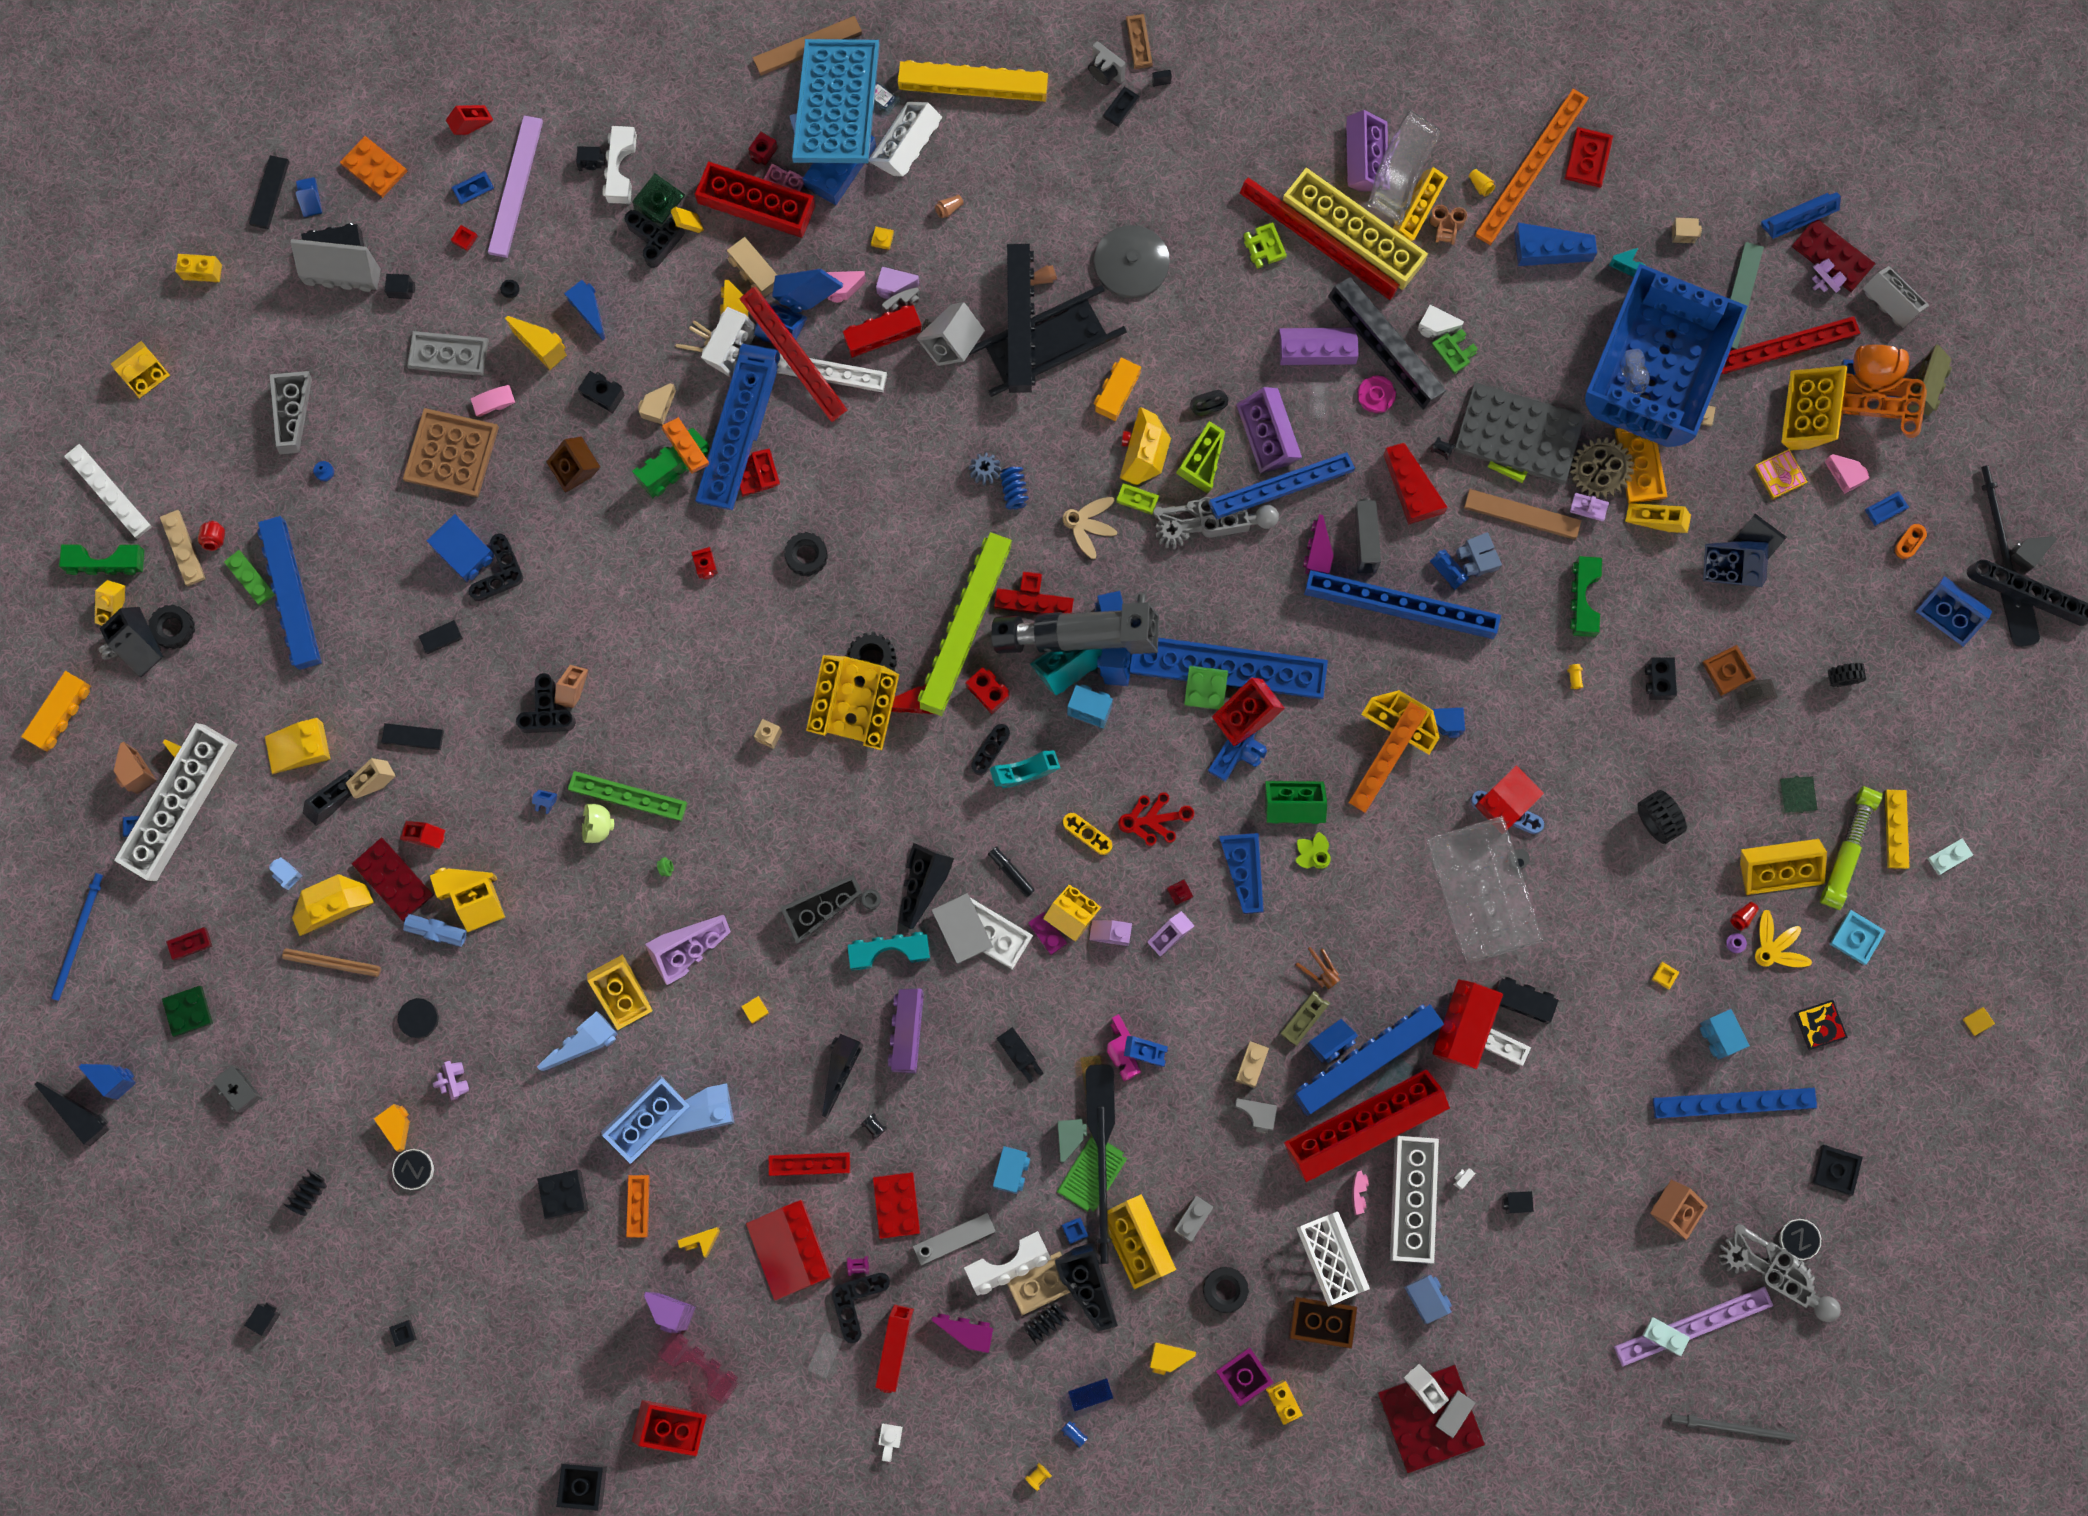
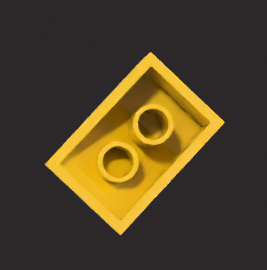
[505,316,567,370]
[265,718,331,774]
[587,954,653,1030]

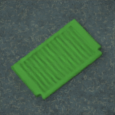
[1057,1136,1127,1212]

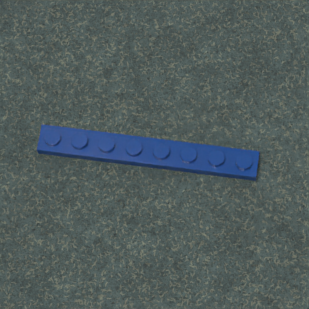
[1209,452,1355,519]
[1653,1088,1817,1119]

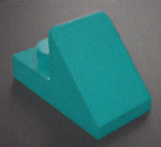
[1609,248,1646,277]

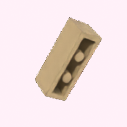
[727,237,777,297]

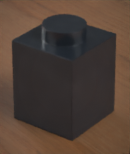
[384,274,415,299]
[1502,1191,1534,1214]
[244,1302,280,1336]

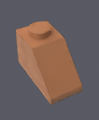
[555,665,588,708]

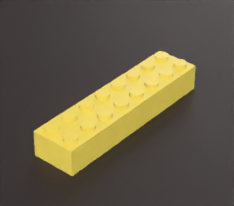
[1283,168,1428,290]

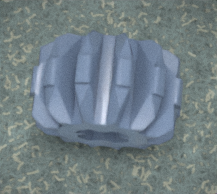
[969,452,1001,486]

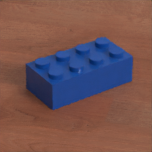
[803,135,876,205]

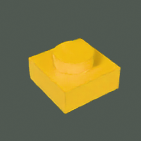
[871,226,894,250]

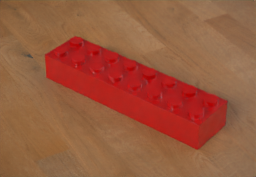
[1284,1069,1450,1182]

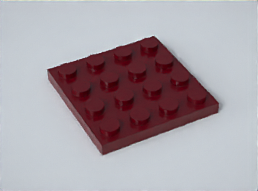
[1377,1365,1485,1473]

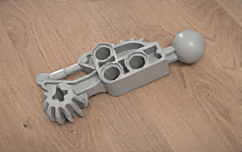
[1154,497,1279,550]
[1718,1223,1841,1322]

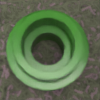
[657,857,674,877]

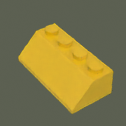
[1740,839,1827,895]
[1107,1194,1176,1289]

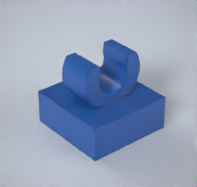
[532,790,557,814]

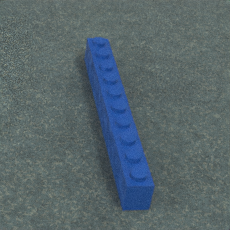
[1304,570,1501,639]

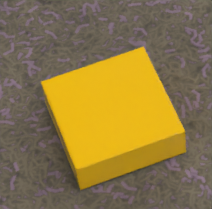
[1652,962,1679,990]
[741,996,769,1024]

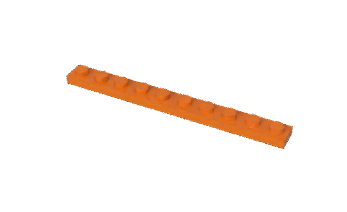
[1475,89,1589,246]

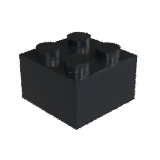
[537,1169,589,1220]
[556,1462,607,1511]

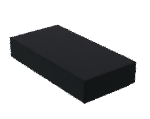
[419,620,463,654]

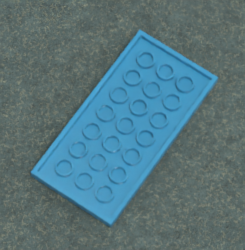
[792,39,880,163]

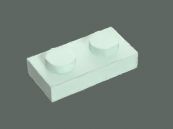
[1927,838,1973,875]
[1642,1317,1690,1356]

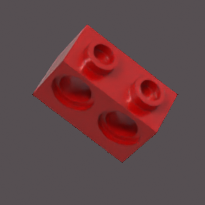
[965,667,1009,714]

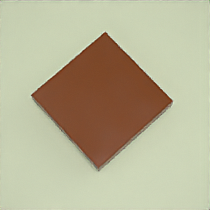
[1702,645,1756,696]

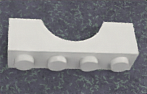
[603,126,637,204]
[964,1231,1051,1296]

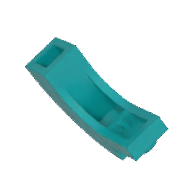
[989,750,1061,788]

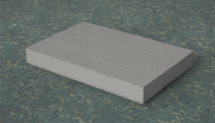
[932,893,993,964]

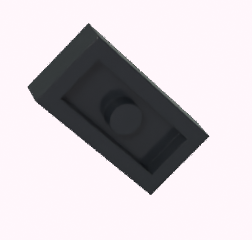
[1103,86,1140,128]

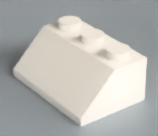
[701,307,756,378]

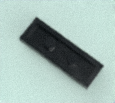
[381,723,444,750]

